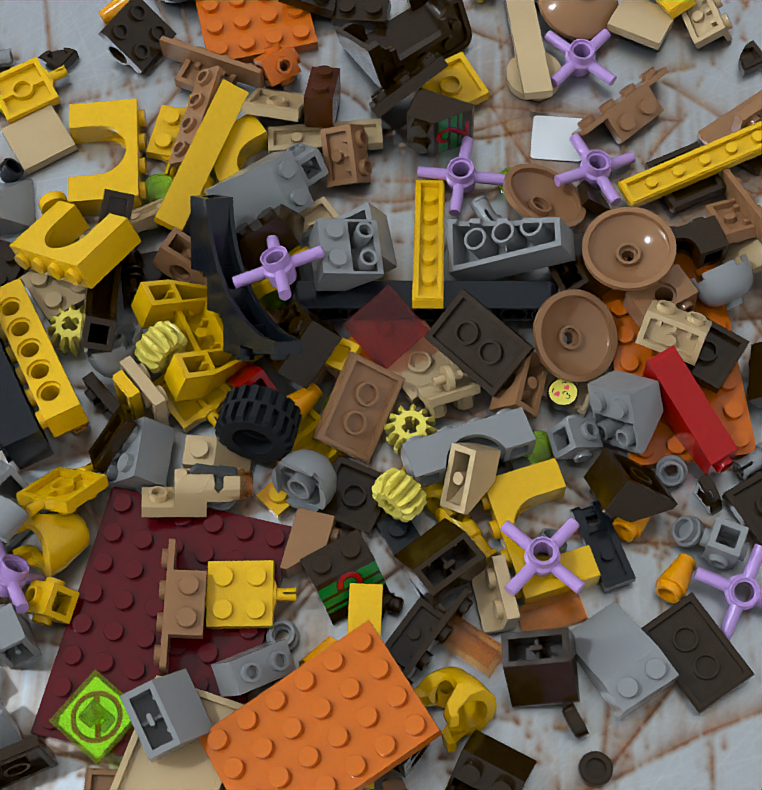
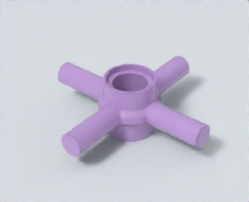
[544,29,617,87]
[554,133,636,206]
[417,136,505,216]
[232,235,325,300]
[500,518,585,596]
[0,541,57,614]
[693,544,762,641]

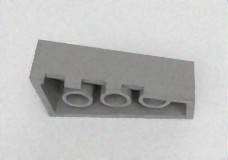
[447,217,575,281]

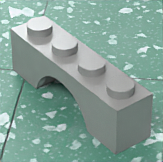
[400,407,536,488]

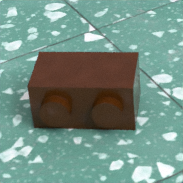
[304,65,341,128]

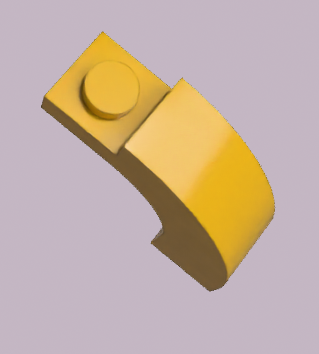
[214,114,268,183]

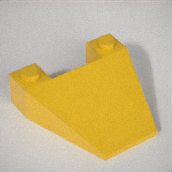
[131,279,267,401]

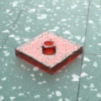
[342,284,429,369]

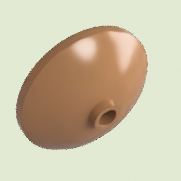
[538,0,619,41]
[503,164,586,230]
[582,207,676,291]
[533,289,618,383]

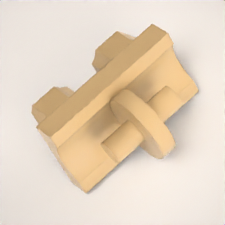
[416,364,481,419]

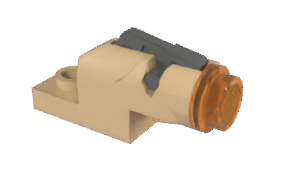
[142,463,253,517]

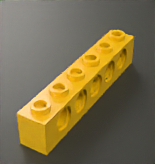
[0,278,89,438]

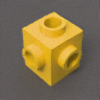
[25,577,80,627]

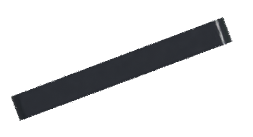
[286,281,558,321]

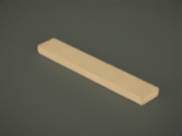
[505,0,553,100]

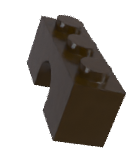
[627,215,729,269]

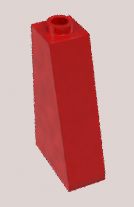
[642,346,738,475]

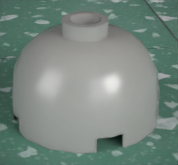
[690,254,754,310]
[84,323,144,378]
[271,449,337,512]

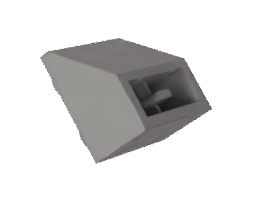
[309,218,384,291]
[587,370,664,454]
[100,416,175,493]
[0,603,42,670]
[120,668,213,762]

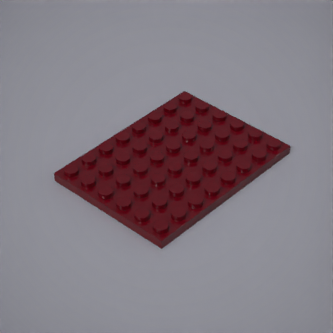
[31,487,292,757]

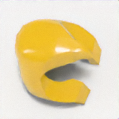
[12,511,90,577]
[414,666,497,753]

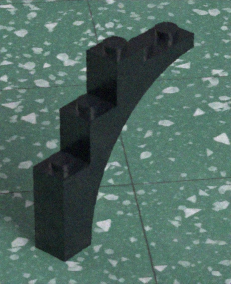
[190,194,302,361]

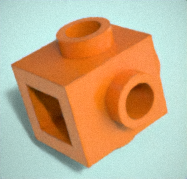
[253,42,302,87]

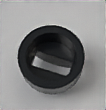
[0,158,24,183]

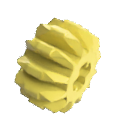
[47,304,84,357]
[134,320,188,374]
[384,403,438,454]
[371,467,427,523]

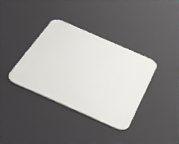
[530,115,584,162]

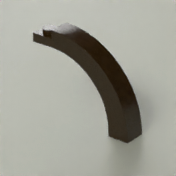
[80,189,135,352]

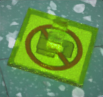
[49,670,133,765]

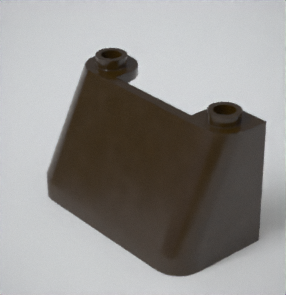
[335,0,472,89]

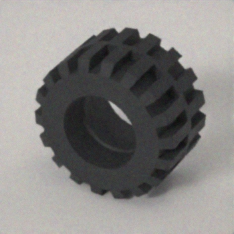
[215,384,302,462]

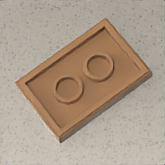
[312,352,405,464]

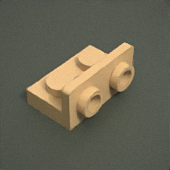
[681,0,733,49]
[635,300,712,366]
[470,554,520,634]

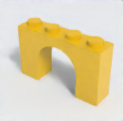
[68,98,148,216]
[9,201,141,289]
[479,458,601,608]

